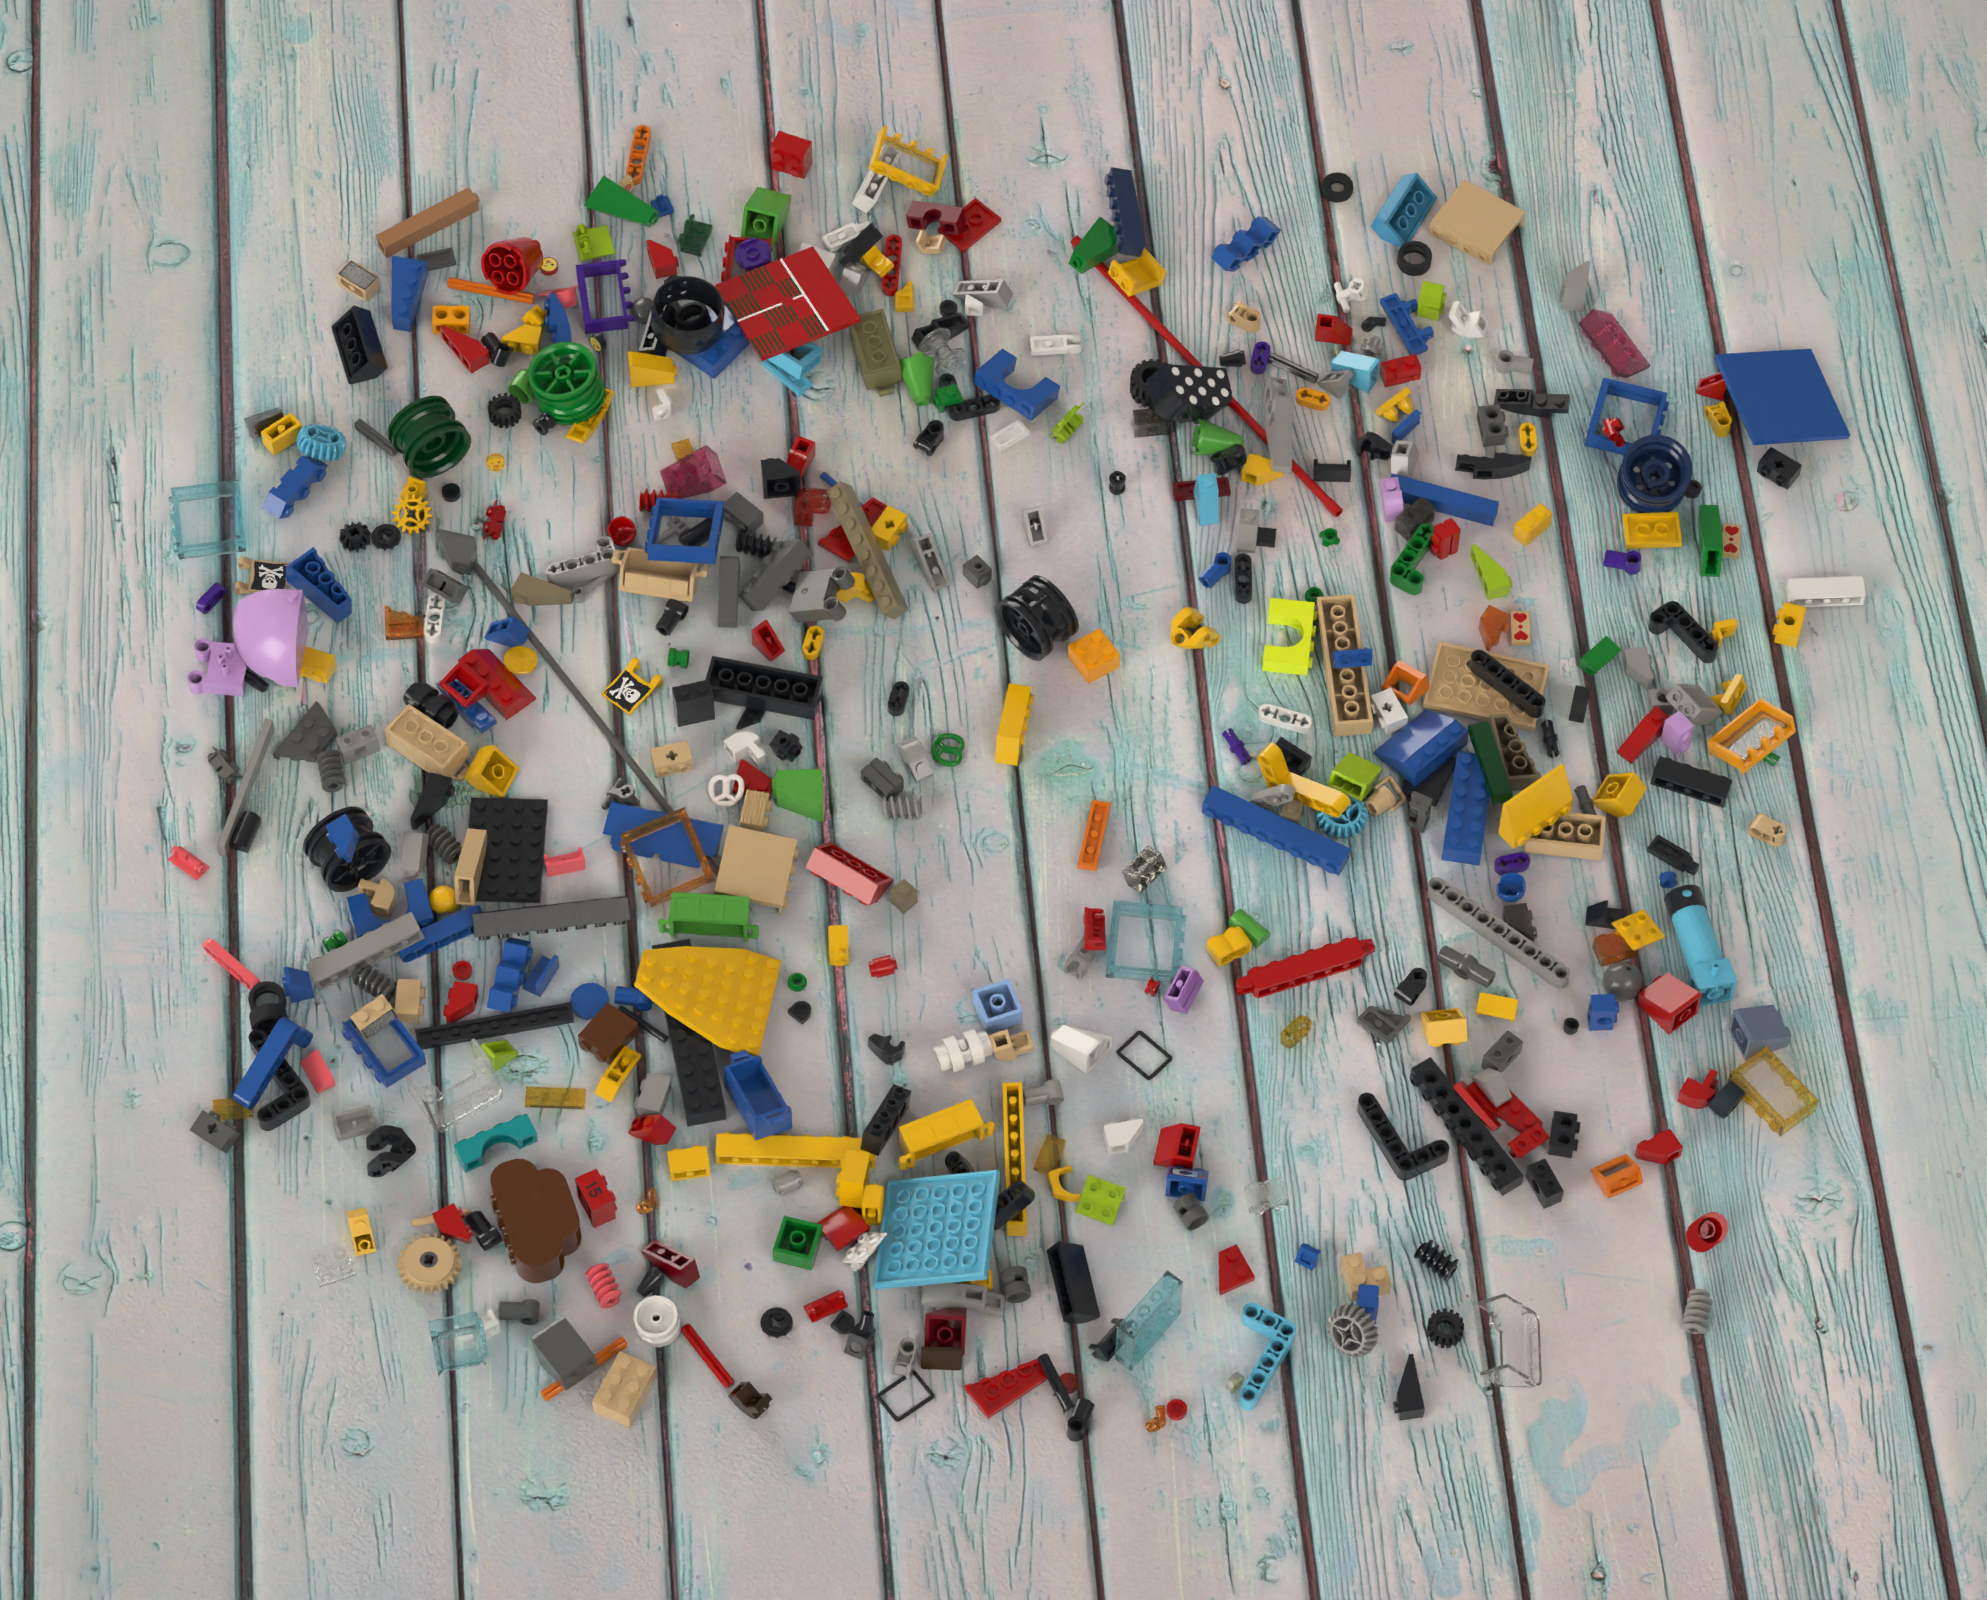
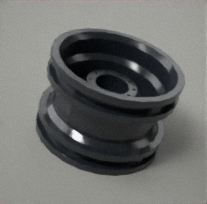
[303,806,392,892]

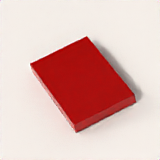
[938,198,1001,253]

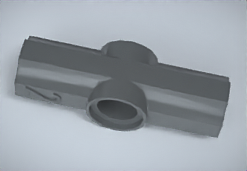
[1436,945,1496,988]

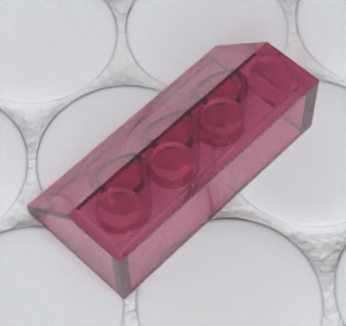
[1578,309,1651,378]

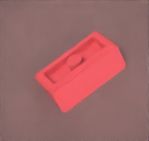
[301,1049,335,1094]

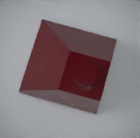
[924,1308,967,1355]

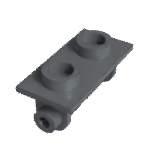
[207,746,243,784]

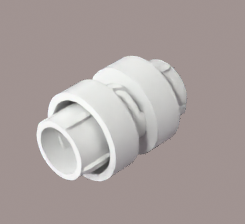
[933,1029,993,1073]

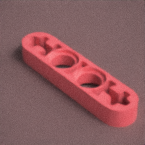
[202,938,261,991]

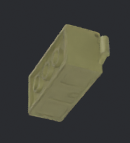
[849,309,902,397]

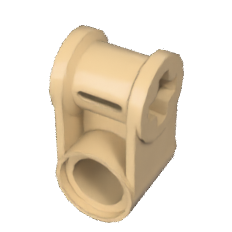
[1225,301,1260,333]
[1748,814,1786,847]

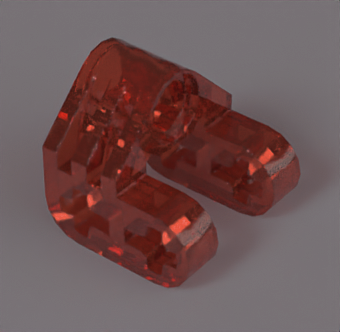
[794,487,832,527]

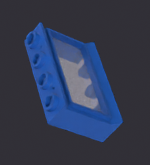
[342,1018,426,1088]

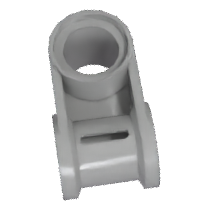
[890,1337,918,1379]

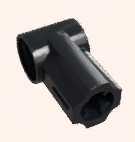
[481,332,512,367]
[656,599,689,636]
[466,1210,503,1251]
[1067,1398,1095,1442]

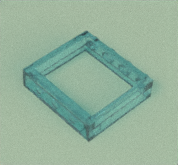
[168,480,246,560]
[1106,901,1186,984]
[1115,1270,1183,1371]

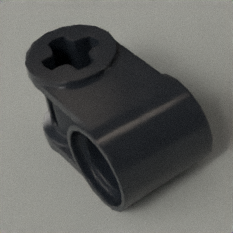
[913,420,944,456]
[1210,444,1247,475]
[1394,968,1427,1006]

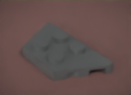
[273,701,338,762]

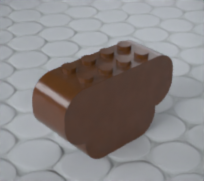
[489,1159,582,1283]

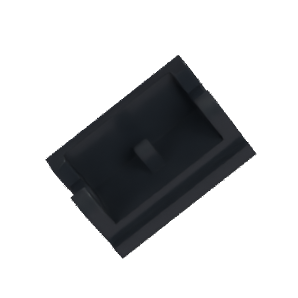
[1313,459,1351,482]
[1275,737,1312,776]
[1088,1318,1133,1362]

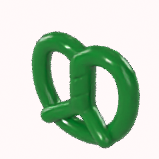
[931,733,965,767]

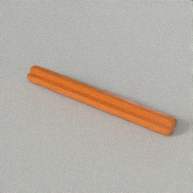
[447,277,535,304]
[541,1337,627,1401]

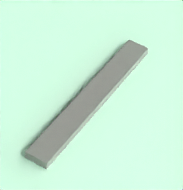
[217,718,275,857]

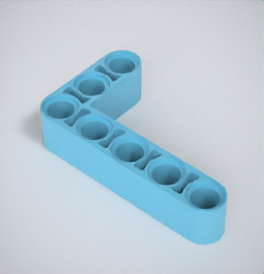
[1239,1302,1296,1410]

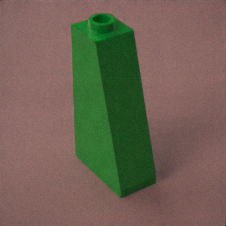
[584,175,660,228]
[1068,217,1119,274]
[1698,505,1723,577]

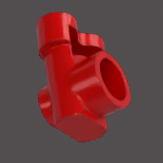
[1602,416,1625,447]

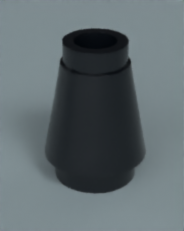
[1219,349,1246,367]
[636,1267,665,1297]

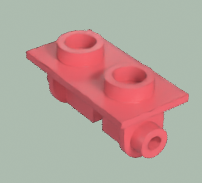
[168,846,210,881]

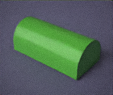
[1229,909,1270,948]

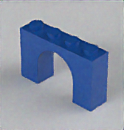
[974,349,1060,421]
[347,878,434,938]

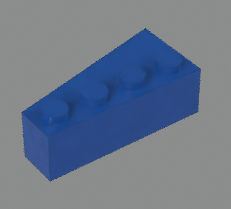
[391,256,429,332]
[286,547,352,623]

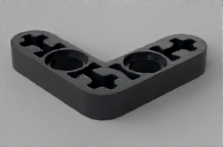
[939,373,1000,421]

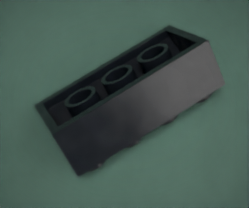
[331,305,388,384]

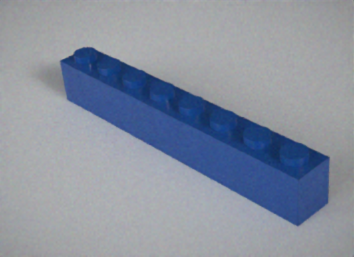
[1202,785,1351,876]

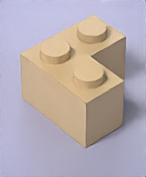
[1340,1252,1391,1302]

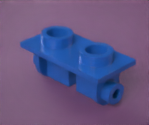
[1332,647,1372,668]

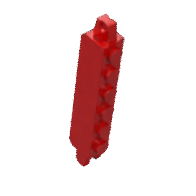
[1236,937,1375,998]

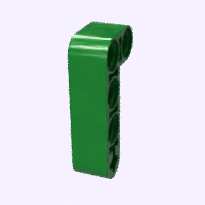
[1389,523,1434,595]

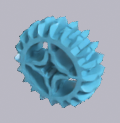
[296,424,347,462]
[1316,790,1368,839]

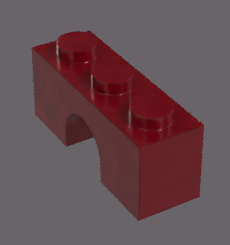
[906,200,966,235]

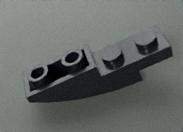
[1494,389,1571,418]
[1455,452,1531,480]

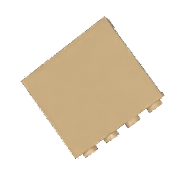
[1429,179,1525,265]
[714,825,799,915]

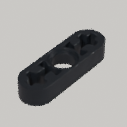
[1234,553,1252,604]

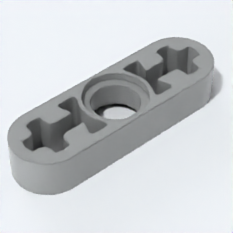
[1250,784,1296,809]

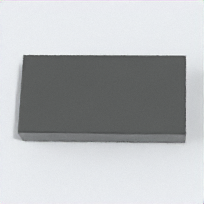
[417,247,456,271]

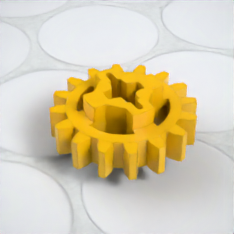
[392,494,433,535]

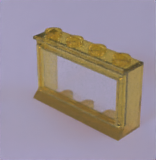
[1728,1045,1819,1137]

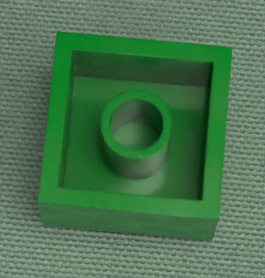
[773,1216,823,1271]

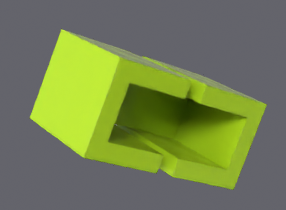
[1417,281,1447,321]

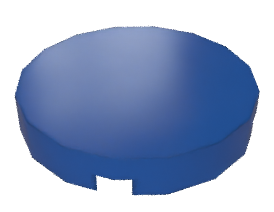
[570,983,610,1020]

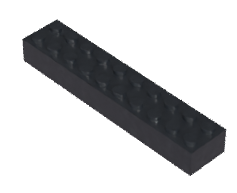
[651,939,726,1127]

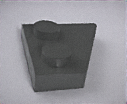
[1357,1006,1411,1045]

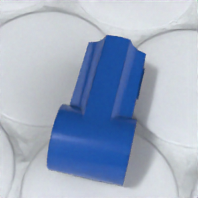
[1199,552,1231,588]
[614,986,653,1011]

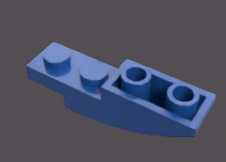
[544,292,572,344]
[436,679,497,733]

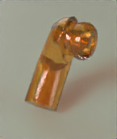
[636,1188,657,1214]
[1145,1405,1166,1432]

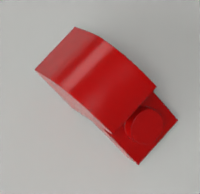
[1677,1069,1718,1109]

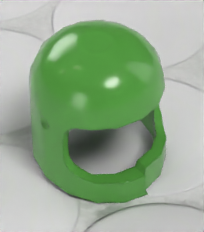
[508,369,534,404]

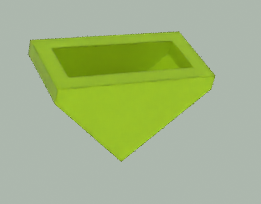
[471,1040,519,1072]

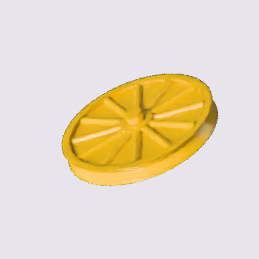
[504,646,538,675]

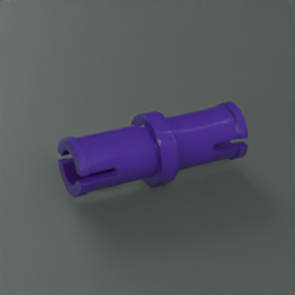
[1222,728,1252,765]

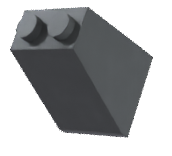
[530,1316,599,1390]

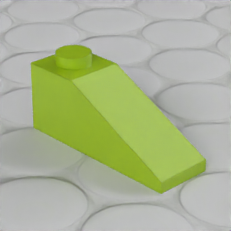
[1470,544,1512,600]

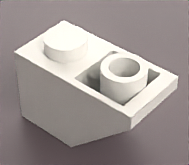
[1103,1118,1143,1155]

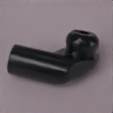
[1361,317,1386,332]

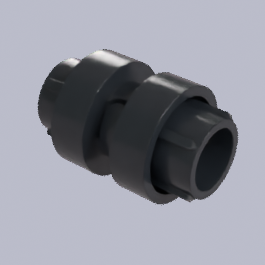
[403,682,458,729]

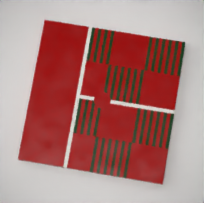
[715,246,861,361]

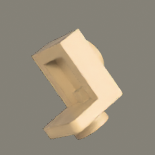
[916,230,946,254]

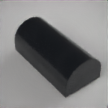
[679,518,713,547]
[229,811,262,853]

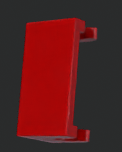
[1083,907,1106,951]

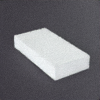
[989,419,1030,453]

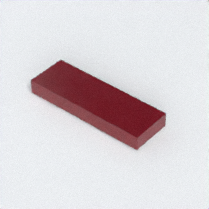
[1173,477,1231,501]

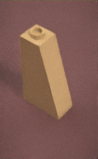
[454,828,487,906]

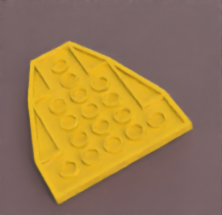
[634,946,781,1057]

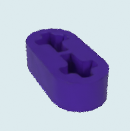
[1250,342,1270,375]
[196,582,226,614]
[1494,852,1530,876]

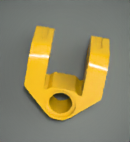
[1171,607,1222,649]

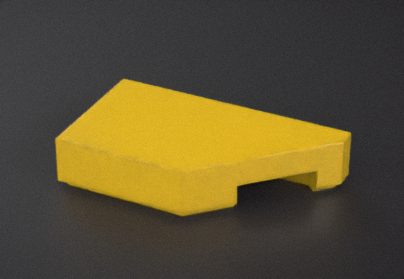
[895,281,913,312]

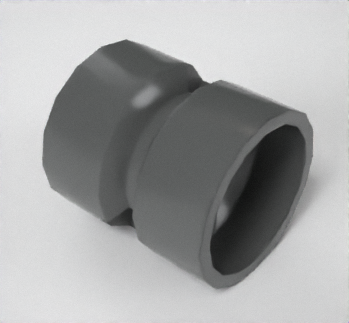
[1173,1192,1209,1231]
[1001,1266,1032,1303]

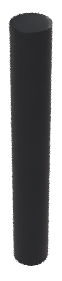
[618,1005,668,1043]

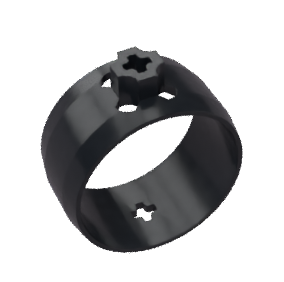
[651,274,725,354]

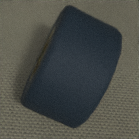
[1709,1081,1745,1119]

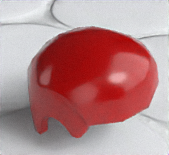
[607,516,637,547]

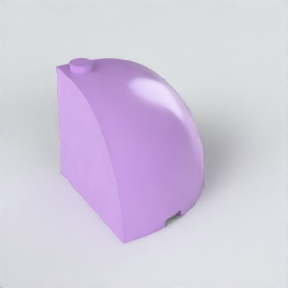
[232,589,309,687]

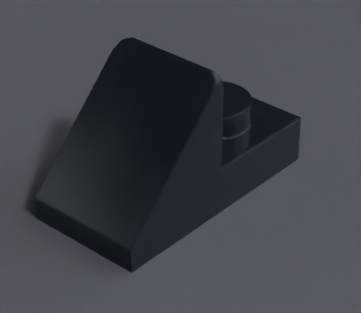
[1585,900,1626,929]

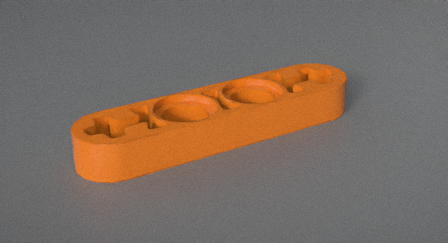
[626,125,651,185]

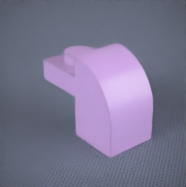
[1379,477,1404,522]

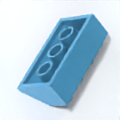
[1370,172,1437,247]

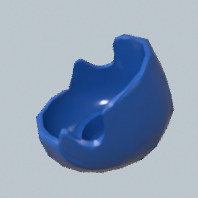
[1496,873,1526,902]

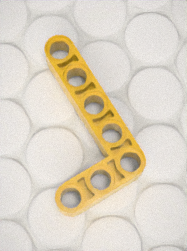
[1257,743,1351,818]

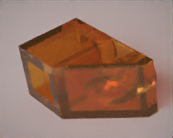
[1479,605,1510,651]

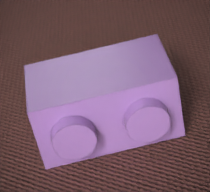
[1661,710,1694,755]

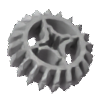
[1326,1304,1379,1358]

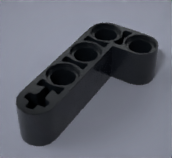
[1648,601,1718,663]

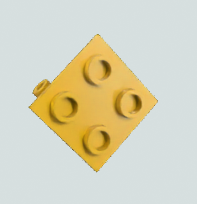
[1612,909,1666,951]

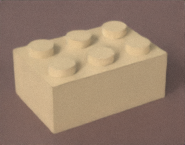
[592,1351,657,1428]

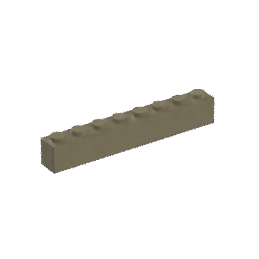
[826,481,909,619]

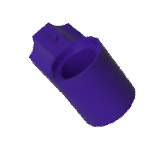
[1603,550,1641,575]

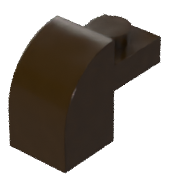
[728,1382,773,1419]

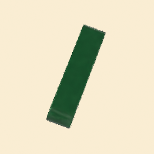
[1468,721,1513,805]

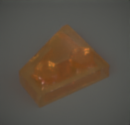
[385,606,424,641]

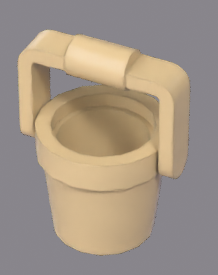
[1365,776,1406,817]

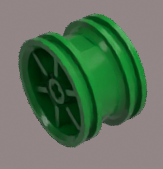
[528,342,606,425]

